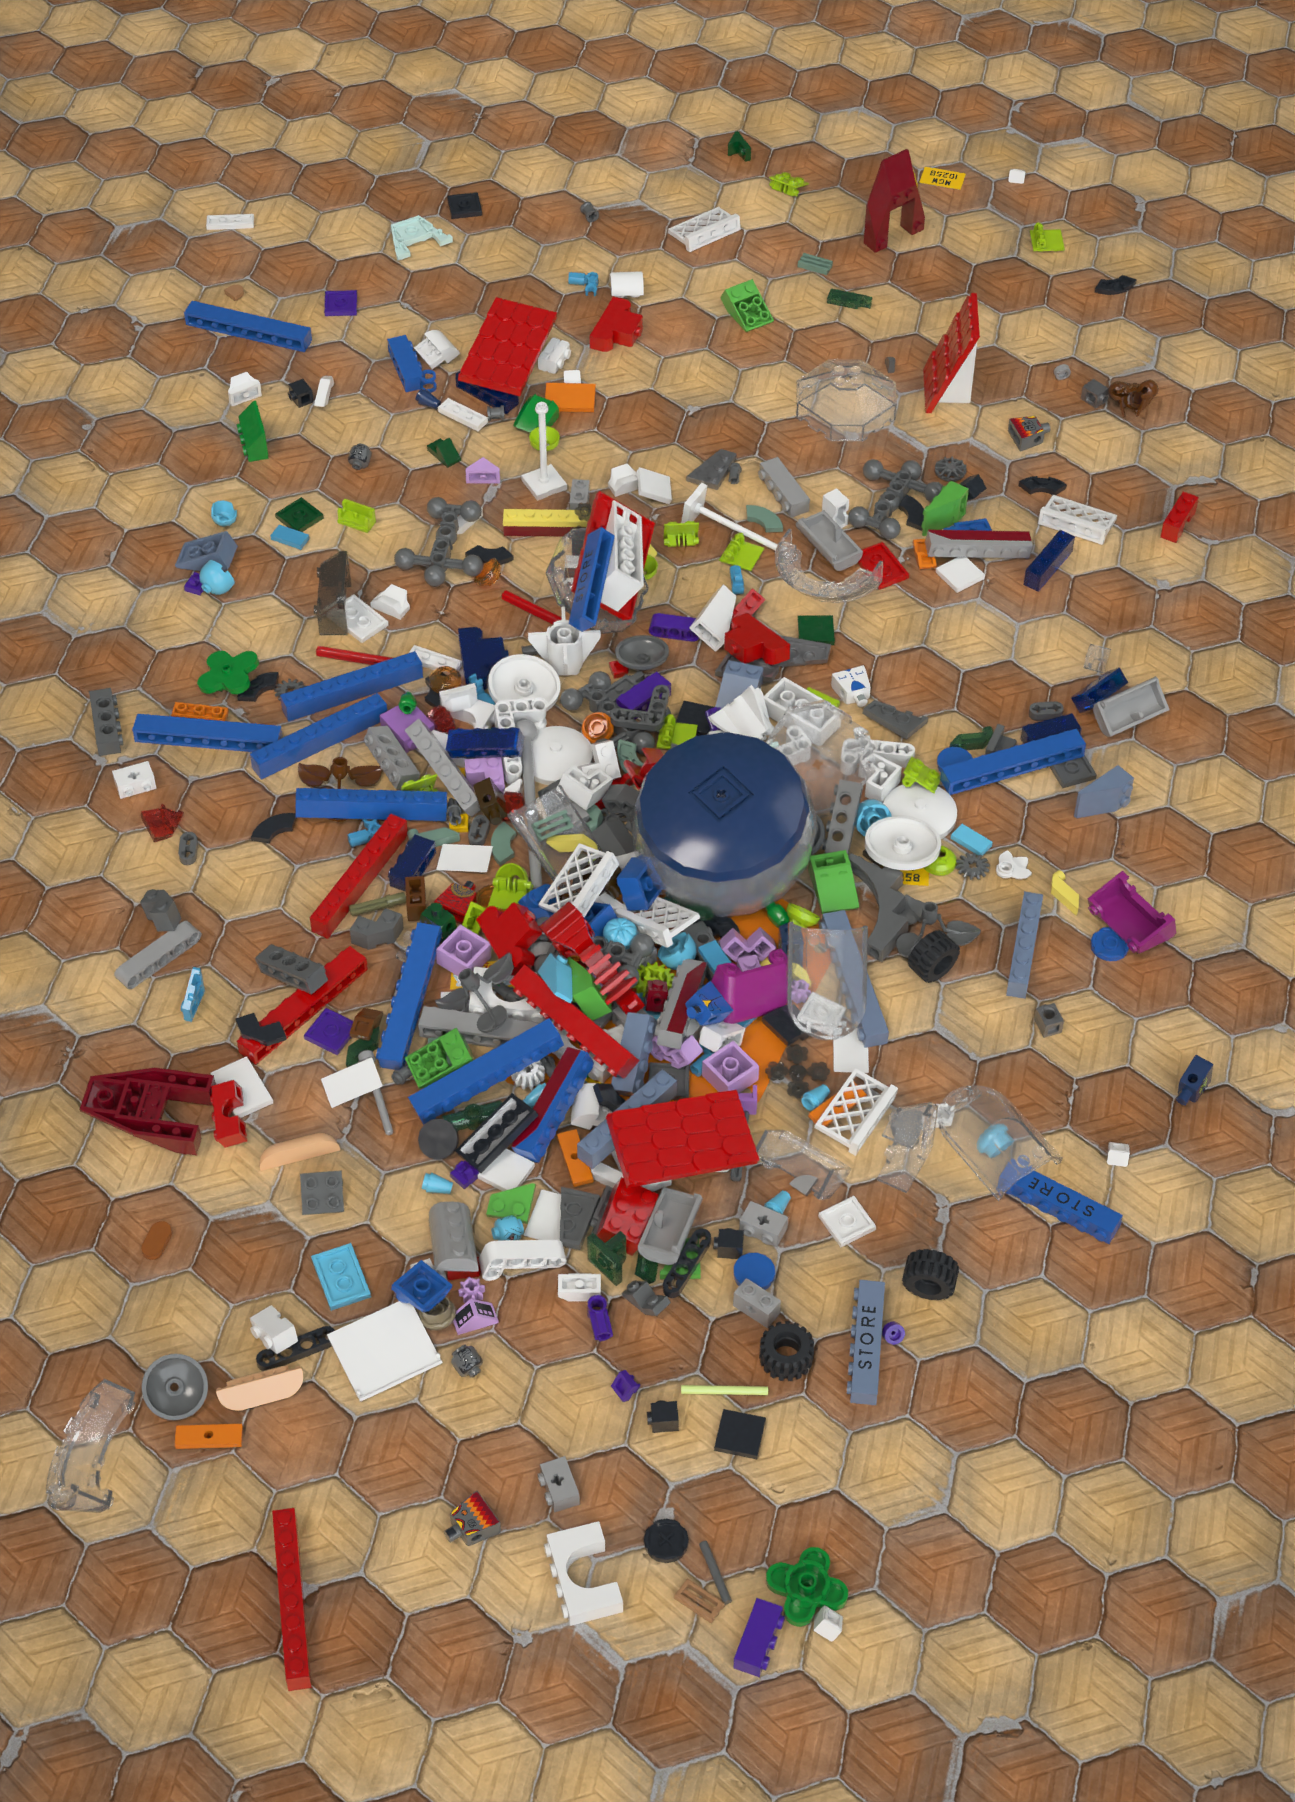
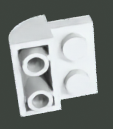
[610,272,644,298]
[414,330,460,369]
[571,1083,613,1130]

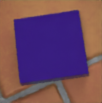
[324,290,357,316]
[304,1008,353,1055]

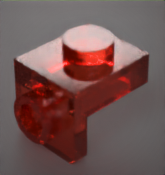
[502,792,525,822]

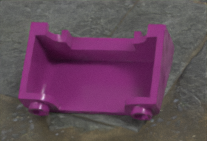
[1087,871,1176,954]
[711,948,788,1024]

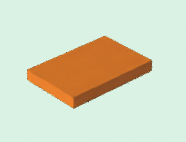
[545,383,596,412]

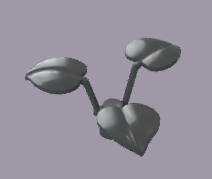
[896,894,981,958]
[435,953,513,1033]

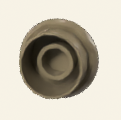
[418,1297,456,1331]

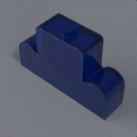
[458,627,509,690]

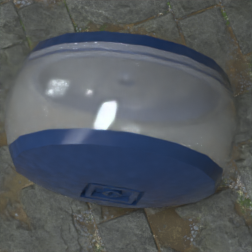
[630,732,818,917]

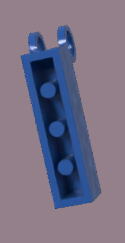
[387,335,437,393]

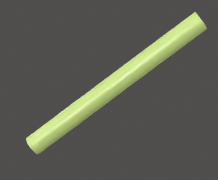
[681,1385,768,1395]

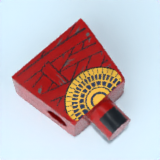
[434,881,477,925]

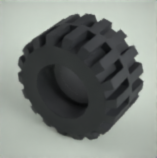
[908,930,960,983]
[902,1249,959,1300]
[759,1321,814,1381]

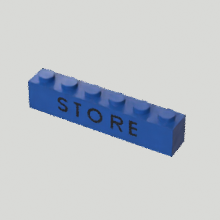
[569,527,615,632]
[998,1159,1123,1244]

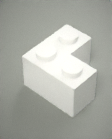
[577,740,621,779]
[859,751,902,802]
[557,766,613,810]

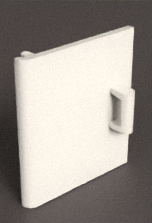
[327,1301,443,1402]

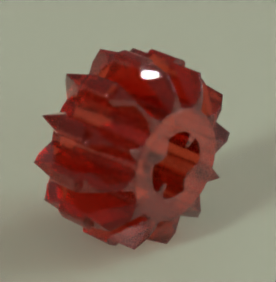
[427,705,456,735]

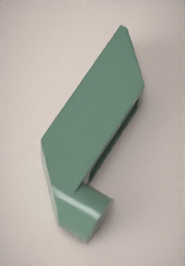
[585,804,603,833]
[407,827,460,850]

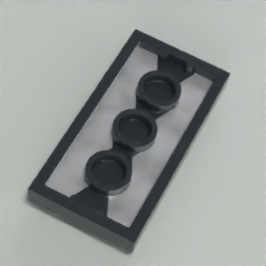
[455,1093,539,1173]

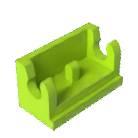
[337,498,376,533]

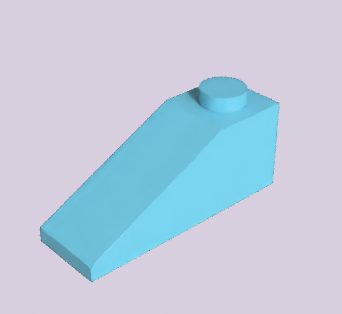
[538,953,572,1003]

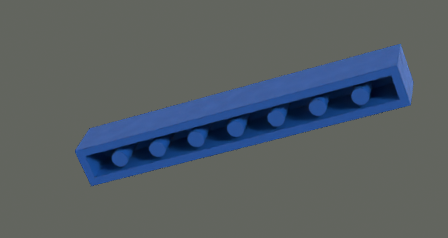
[184,301,312,352]
[280,651,423,722]
[250,693,387,780]
[132,714,283,752]
[940,729,1086,795]
[296,788,447,821]
[376,922,442,1070]
[408,1018,564,1125]

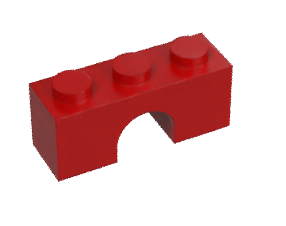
[1160,491,1199,543]
[210,1080,247,1148]

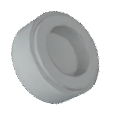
[1053,364,1071,380]

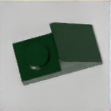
[728,131,751,162]
[427,438,461,468]

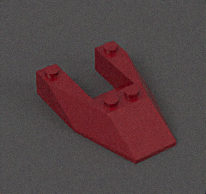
[863,149,925,253]
[79,1068,216,1156]

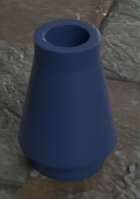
[415,389,441,410]

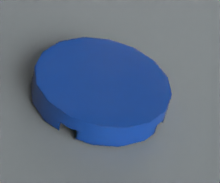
[937,747,973,772]
[1090,927,1129,961]
[733,1253,775,1290]

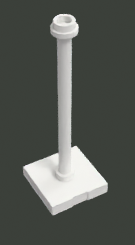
[521,402,567,501]
[681,483,786,556]

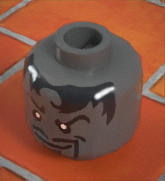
[348,443,372,470]
[451,1344,483,1378]

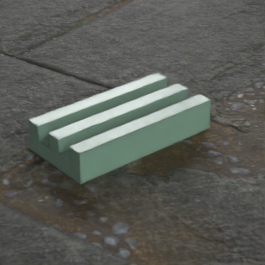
[798,253,833,275]
[531,810,574,842]

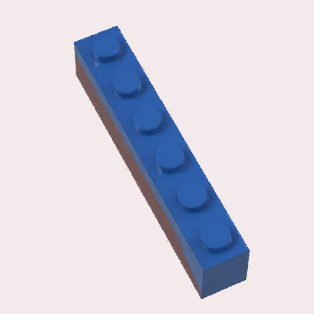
[511,1047,594,1163]

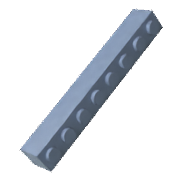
[819,910,889,1048]

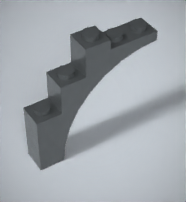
[848,853,908,962]

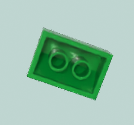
[236,401,269,462]

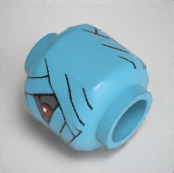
[491,1215,524,1241]

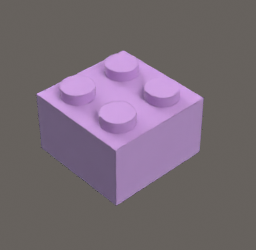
[436,925,491,976]
[702,1041,759,1093]

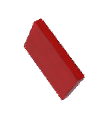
[857,542,909,590]

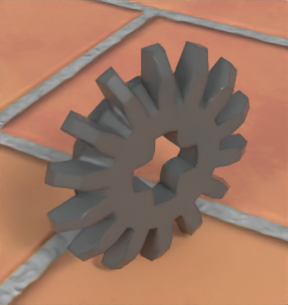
[274,679,306,701]
[956,852,990,880]

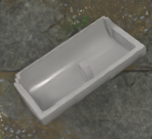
[796,510,863,571]
[1093,676,1170,737]
[638,1187,703,1265]
[428,1202,479,1274]

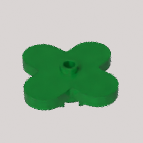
[197,651,259,694]
[766,1547,848,1627]

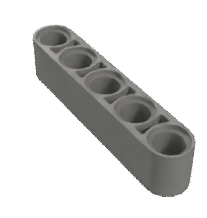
[114,921,201,989]

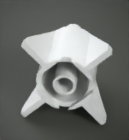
[528,607,601,676]
[708,685,776,741]

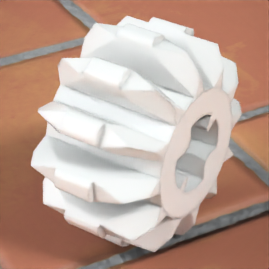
[511,1061,545,1091]

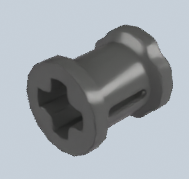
[580,202,599,222]
[487,405,505,421]

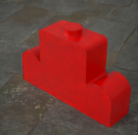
[589,296,643,352]
[724,613,790,665]
[476,902,542,976]

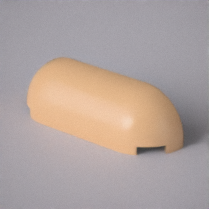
[259,1133,340,1171]
[216,1365,303,1411]

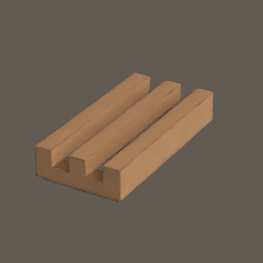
[674,1578,725,1624]

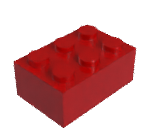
[595,1177,659,1256]

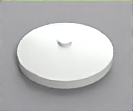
[488,654,560,711]
[519,726,593,785]
[883,782,957,839]
[865,816,941,870]

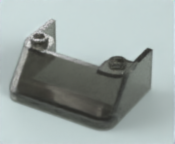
[314,551,352,635]

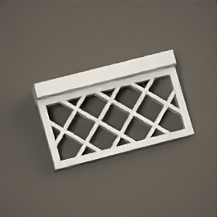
[668,207,741,252]
[1038,495,1117,545]
[538,843,620,917]
[614,897,700,948]
[814,1068,898,1156]

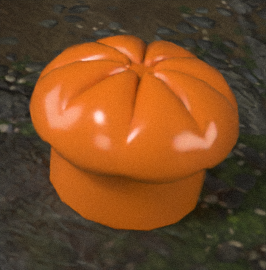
[582,712,614,744]

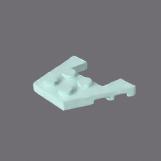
[391,215,453,261]

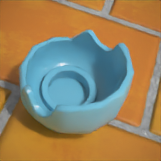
[211,500,237,526]

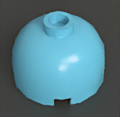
[199,560,235,595]
[855,799,892,836]
[657,932,697,970]

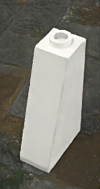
[690,584,736,652]

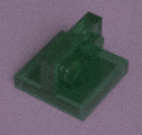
[587,1231,626,1286]

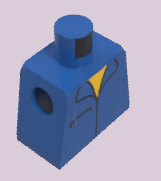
[685,981,734,1026]

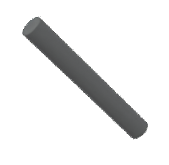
[699,1541,732,1605]

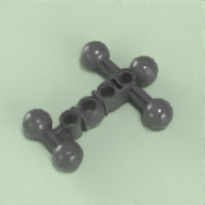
[848,459,943,539]
[394,497,484,587]
[560,671,671,754]
[534,892,655,988]

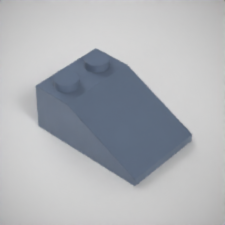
[175,531,238,571]
[715,660,763,709]
[1074,765,1134,819]

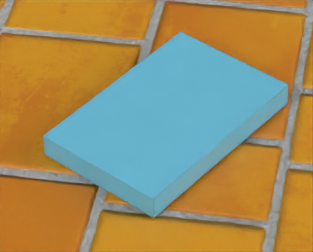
[311,1243,371,1311]

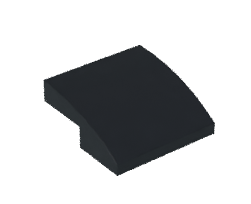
[762,1004,817,1047]

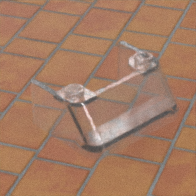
[877,1102,938,1193]
[756,1130,851,1200]

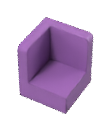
[738,1085,757,1115]

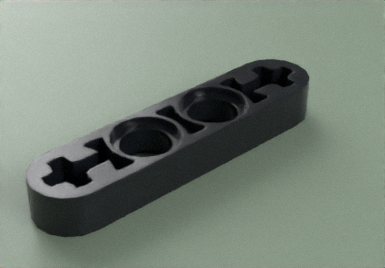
[663,1228,711,1298]
[256,1326,335,1371]

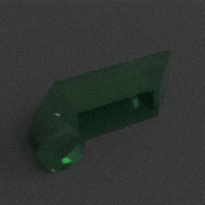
[949,726,994,750]
[346,1026,380,1068]

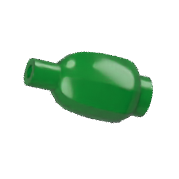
[398,692,417,714]
[765,902,790,928]

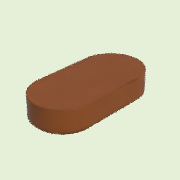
[141,1221,172,1260]

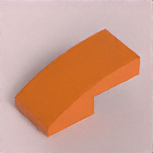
[912,538,937,569]

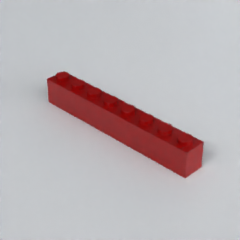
[310,814,408,939]
[237,946,368,1065]
[509,964,640,1079]
[272,1507,312,1691]

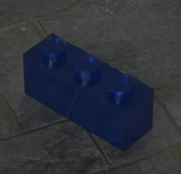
[1071,667,1128,713]
[1020,713,1082,744]
[388,834,436,892]

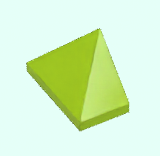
[462,901,486,936]

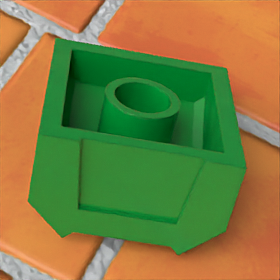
[513,394,559,433]

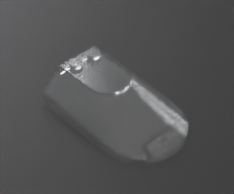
[507,785,603,894]
[787,922,868,1040]
[938,1085,1063,1201]

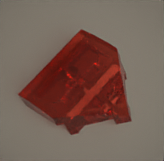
[141,804,184,842]

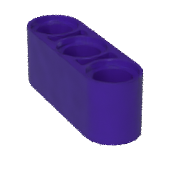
[649,613,699,642]

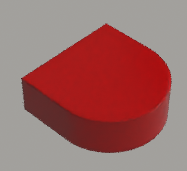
[609,660,629,679]

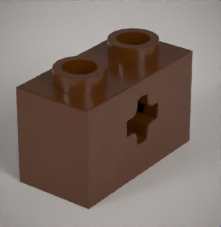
[405,876,426,921]

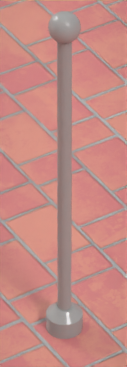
[515,719,552,972]

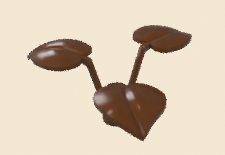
[298,757,383,822]

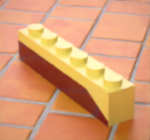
[503,509,591,537]

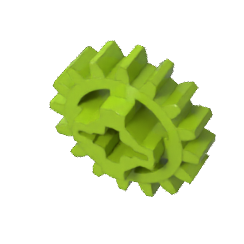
[633,962,675,997]

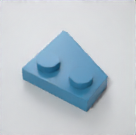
[181,967,205,1022]

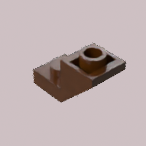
[349,1008,383,1041]

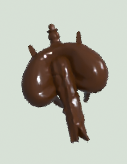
[1108,379,1159,418]

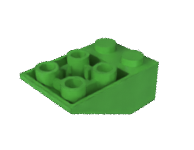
[720,279,774,332]
[921,481,969,536]
[808,850,859,914]
[567,957,612,1021]
[405,1028,475,1089]

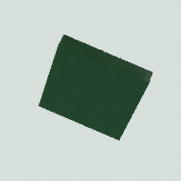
[275,497,324,532]
[797,615,835,645]

